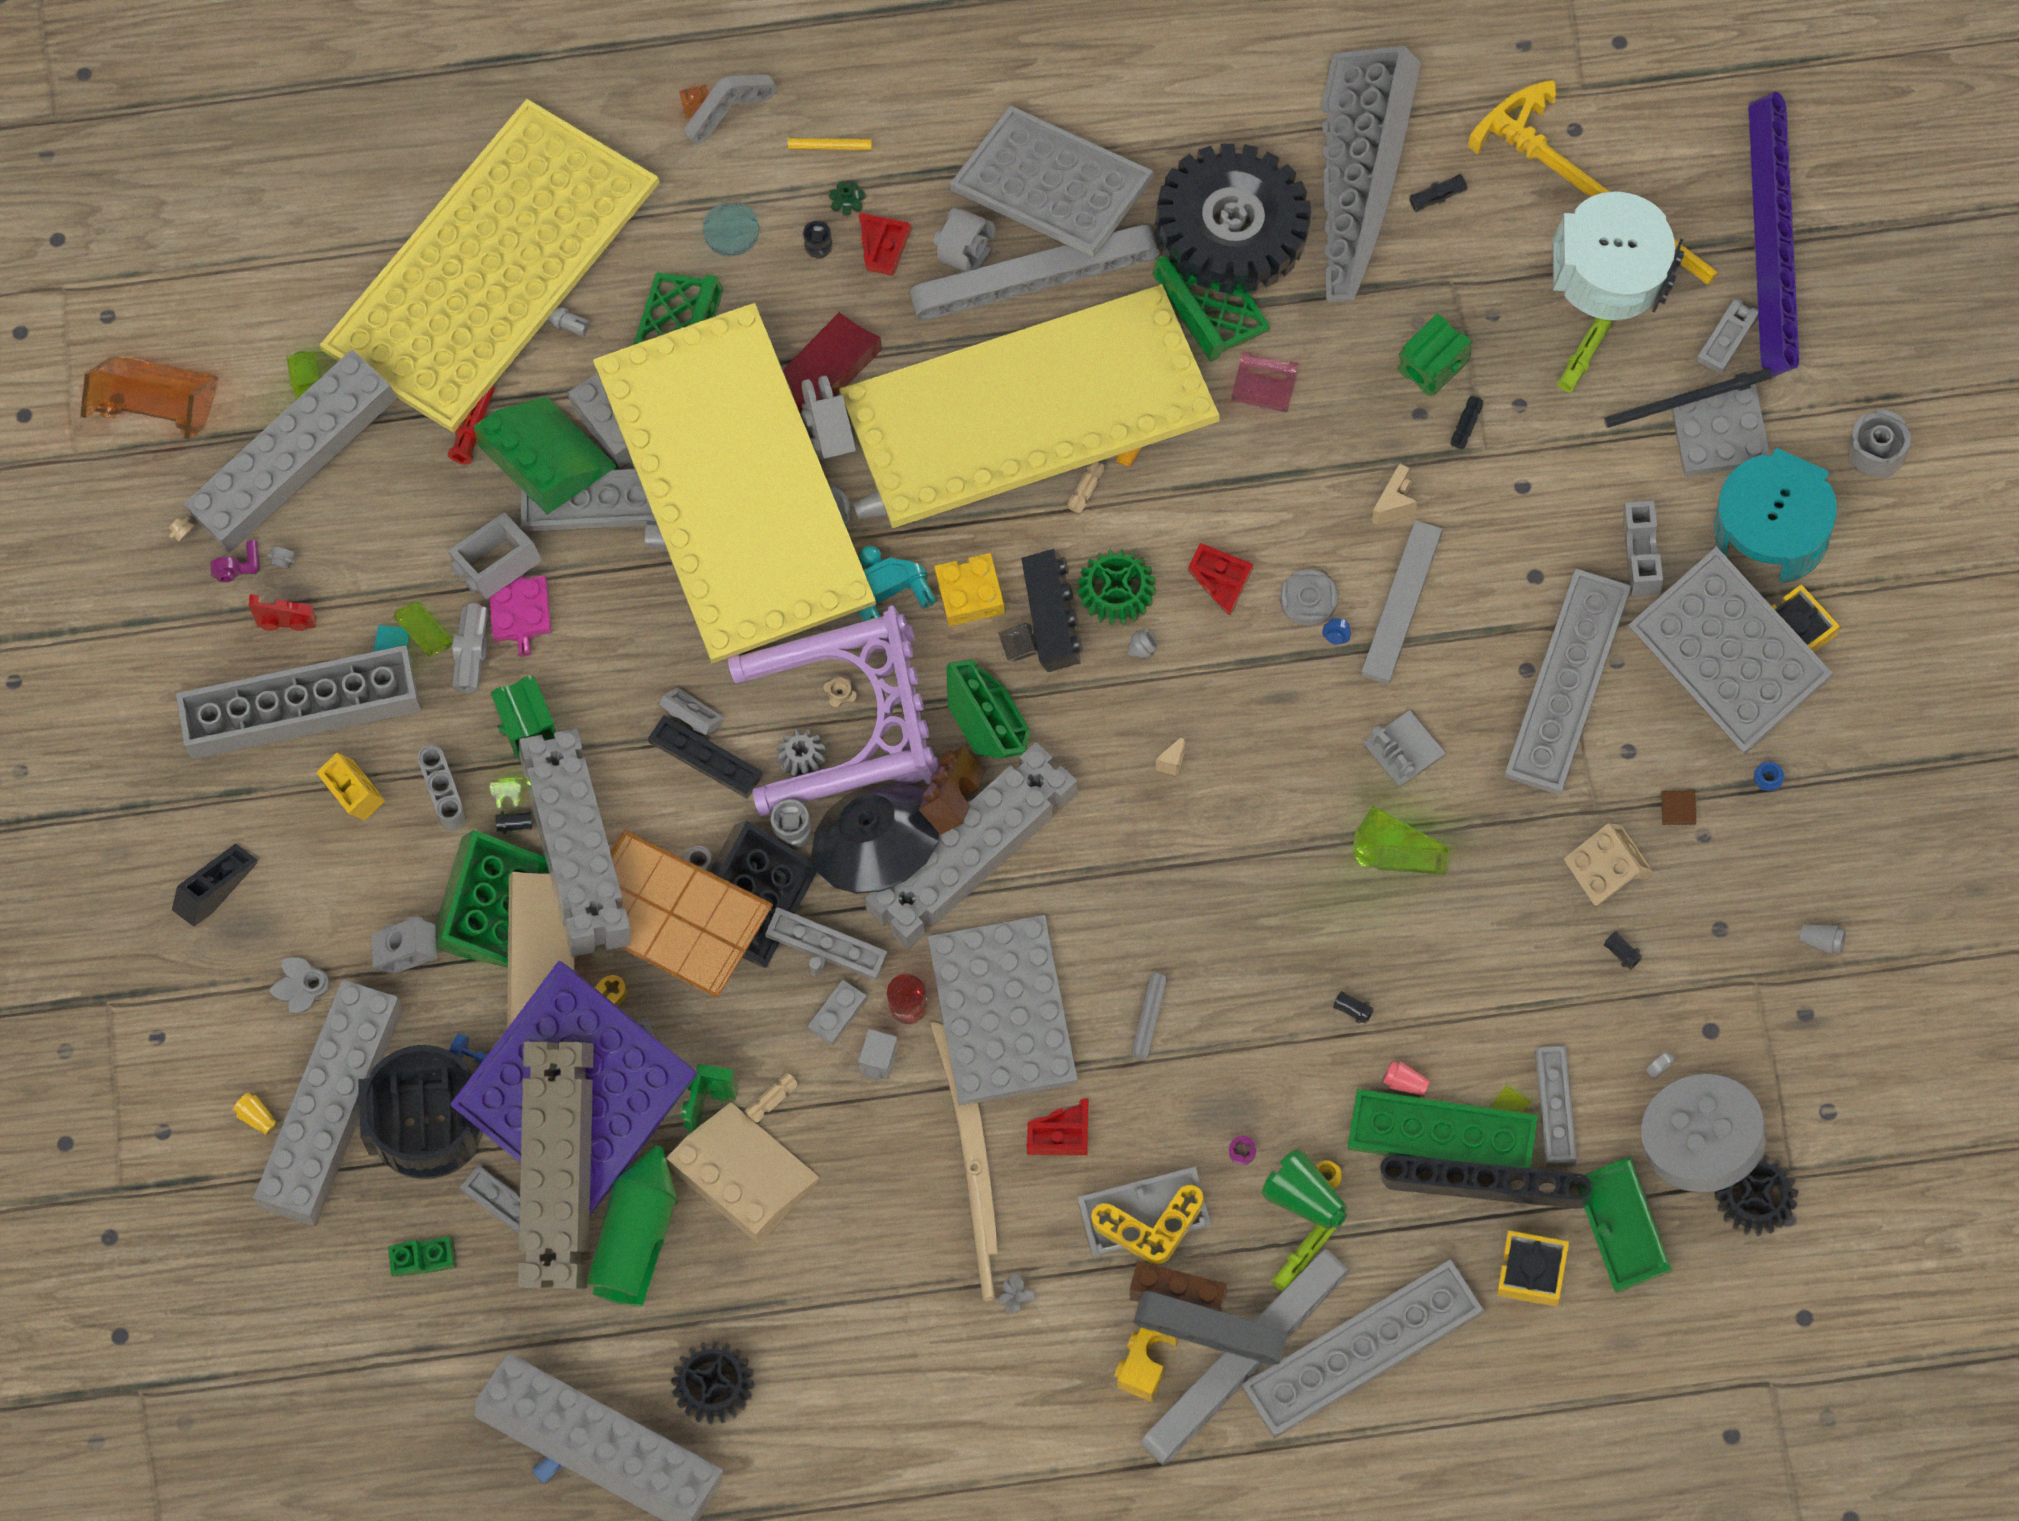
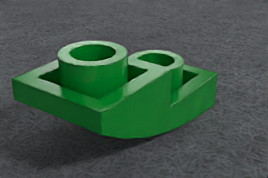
[388,1236,457,1277]

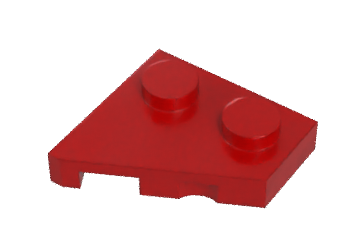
[1188,543,1253,616]

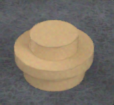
[168,516,195,542]

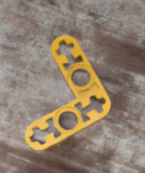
[1091,1185,1203,1265]

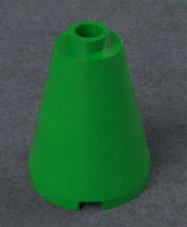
[1261,1149,1347,1230]

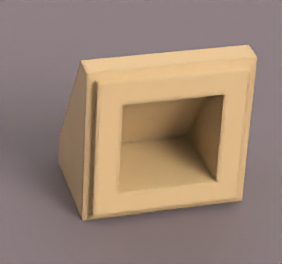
[1156,738,1186,776]

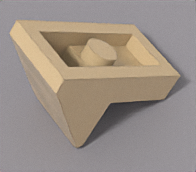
[1372,464,1417,525]

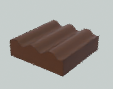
[1661,791,1697,825]

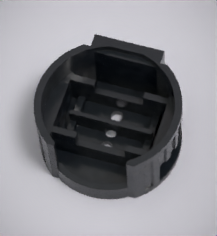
[358,1045,483,1179]

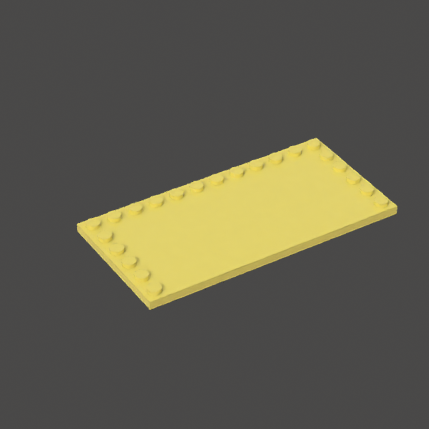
[319,99,660,433]
[839,284,1220,529]
[593,303,876,664]

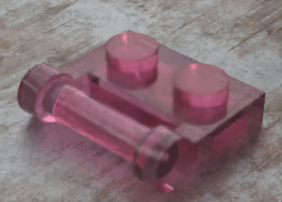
[1232,351,1299,412]

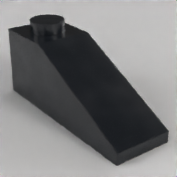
[172,843,258,927]

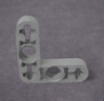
[684,75,778,144]

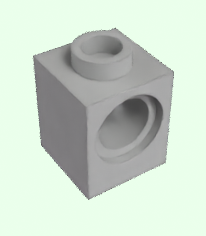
[858,1029,899,1080]

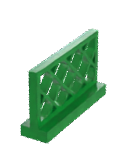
[1152,255,1270,362]
[633,272,724,345]

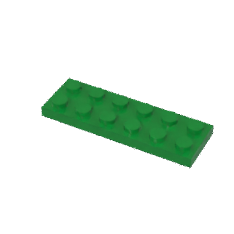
[1348,1089,1538,1168]

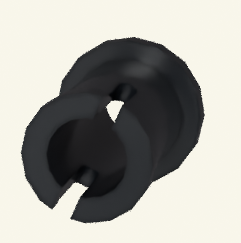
[495,811,532,834]
[1603,931,1642,969]
[1333,991,1374,1024]

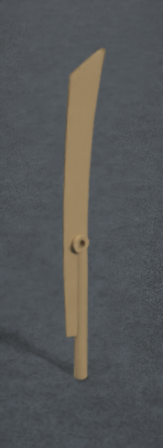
[929,1020,998,1301]

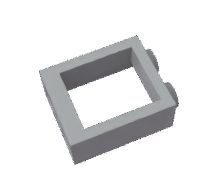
[448,512,542,600]

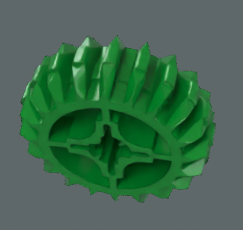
[1078,548,1156,626]

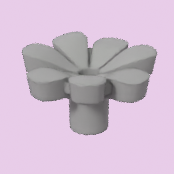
[1000,1274,1034,1314]

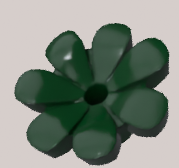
[829,181,866,216]

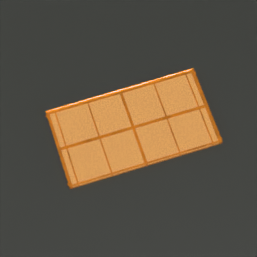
[610,829,773,998]

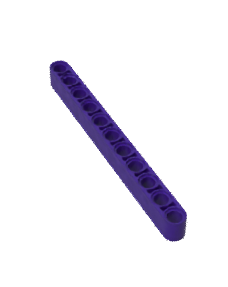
[1748,91,1800,378]

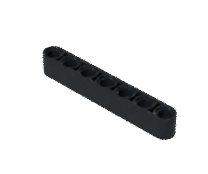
[1380,1155,1592,1209]

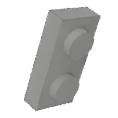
[659,687,724,735]
[808,980,867,1046]

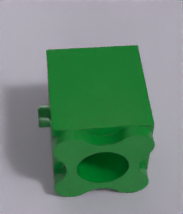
[1397,313,1472,396]
[491,676,556,758]

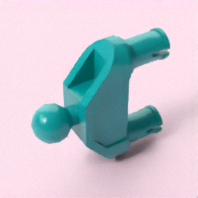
[855,545,938,621]

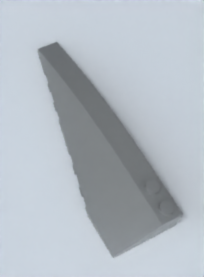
[1322,46,1421,303]

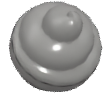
[1127,629,1158,658]

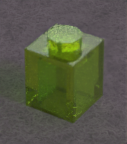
[286,351,321,399]

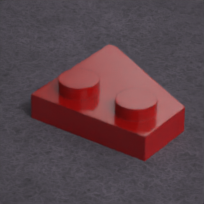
[858,213,912,276]
[249,594,316,631]
[1027,1098,1089,1156]

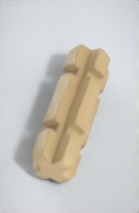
[1068,461,1104,513]
[746,1073,798,1123]

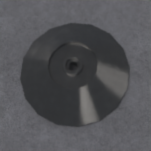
[811,782,940,894]

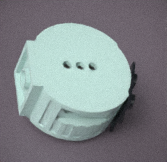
[1553,192,1685,320]

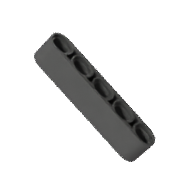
[1133,1291,1288,1365]

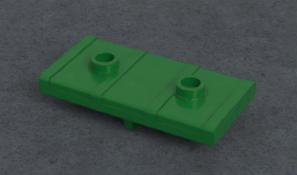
[1576,1156,1673,1293]

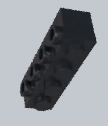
[1021,549,1083,672]

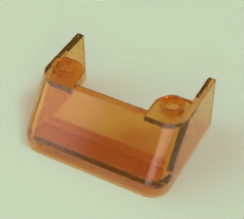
[80,356,218,439]

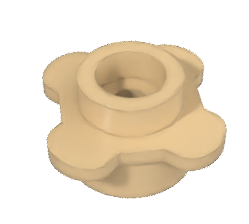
[823,676,857,708]

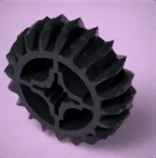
[1714,1155,1798,1236]
[671,1341,755,1425]

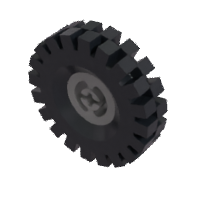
[1155,143,1311,294]

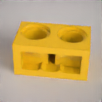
[316,753,385,821]

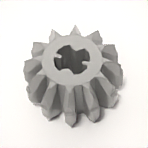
[776,728,826,778]

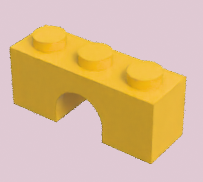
[1114,1328,1179,1402]

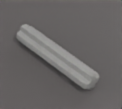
[1132,973,1166,1059]

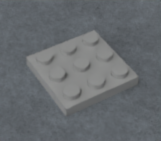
[1669,384,1770,476]

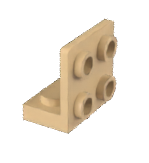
[1564,823,1654,906]

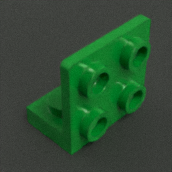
[681,1063,738,1134]

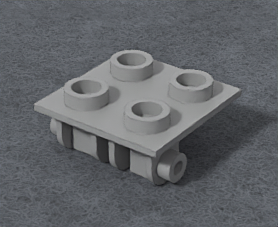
[1363,710,1446,787]

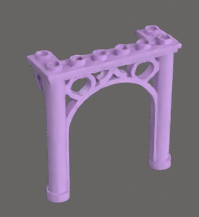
[728,606,939,817]

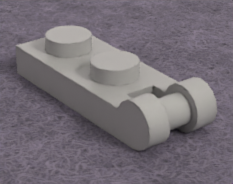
[1697,298,1758,374]

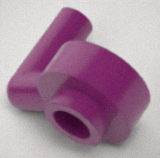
[210,540,260,583]

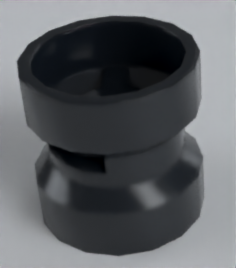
[803,220,833,259]

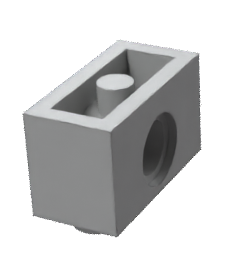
[372,916,437,974]

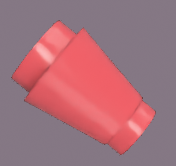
[1383,1061,1430,1096]

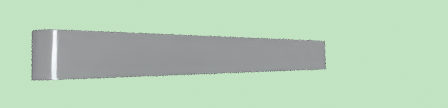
[909,225,1160,320]
[1140,1249,1350,1465]

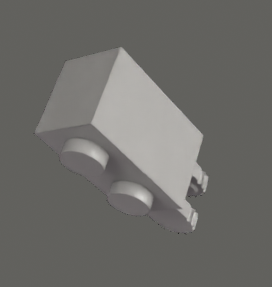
[801,376,856,460]

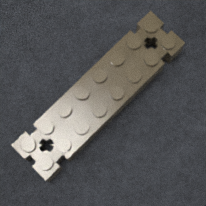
[518,1042,594,1289]

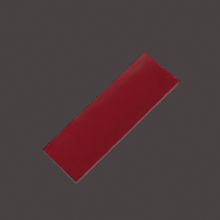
[782,312,882,428]

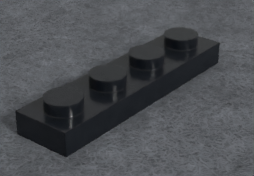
[648,715,763,799]

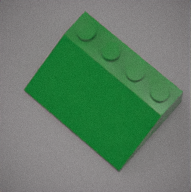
[474,396,616,515]
[435,830,549,968]

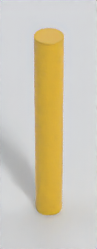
[787,138,872,150]

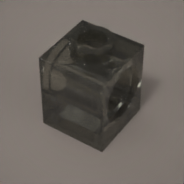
[998,623,1038,662]

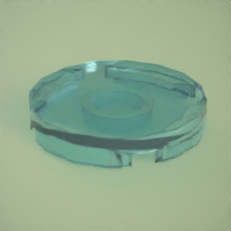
[703,202,759,256]

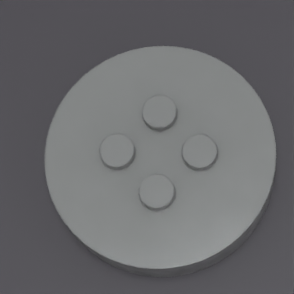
[1641,1074,1767,1192]

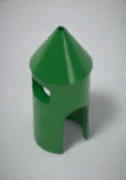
[586,1145,678,1307]

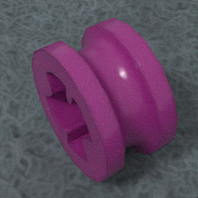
[1229,1136,1256,1165]

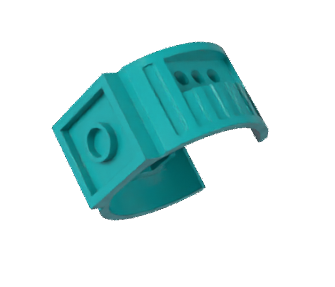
[1714,448,1837,583]

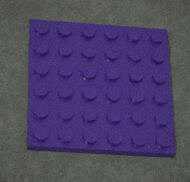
[450,961,698,1218]

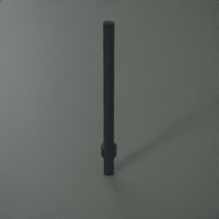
[1604,368,1772,428]

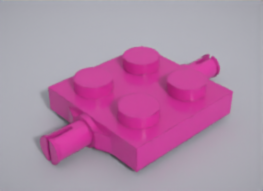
[489,575,552,657]

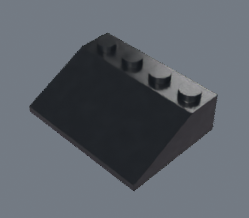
[709,820,817,968]

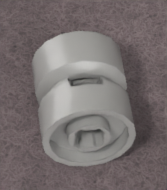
[770,800,812,850]

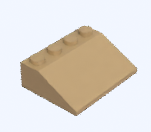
[666,1102,820,1245]

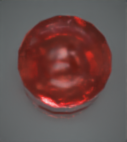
[886,974,928,1024]

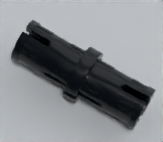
[1409,174,1468,212]

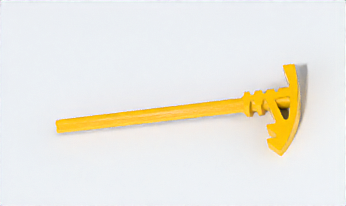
[1468,80,1718,285]

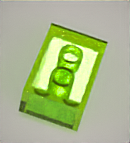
[1353,806,1451,875]

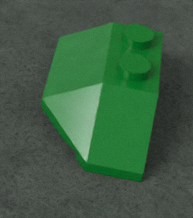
[946,659,1031,759]

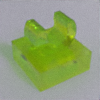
[490,778,523,808]

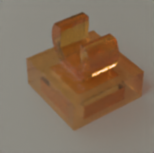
[679,85,708,120]

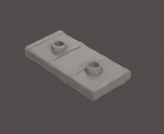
[1077,1166,1211,1257]

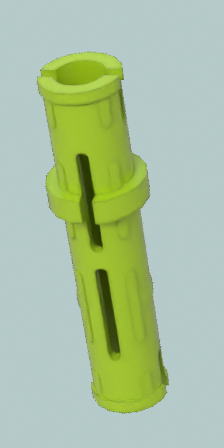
[1557,317,1612,392]
[1271,1224,1336,1292]

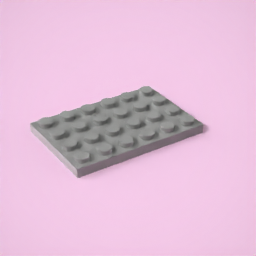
[950,106,1154,257]
[1629,546,1834,754]
[928,915,1078,1106]

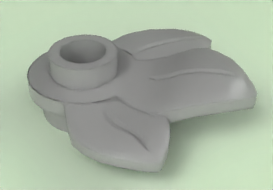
[269,958,329,1014]

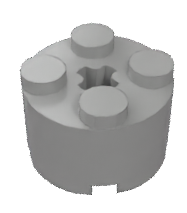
[934,208,995,272]
[1849,409,1911,478]

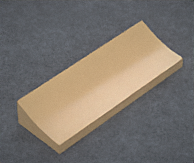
[507,872,574,1028]

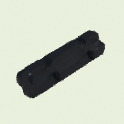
[1451,396,1483,450]

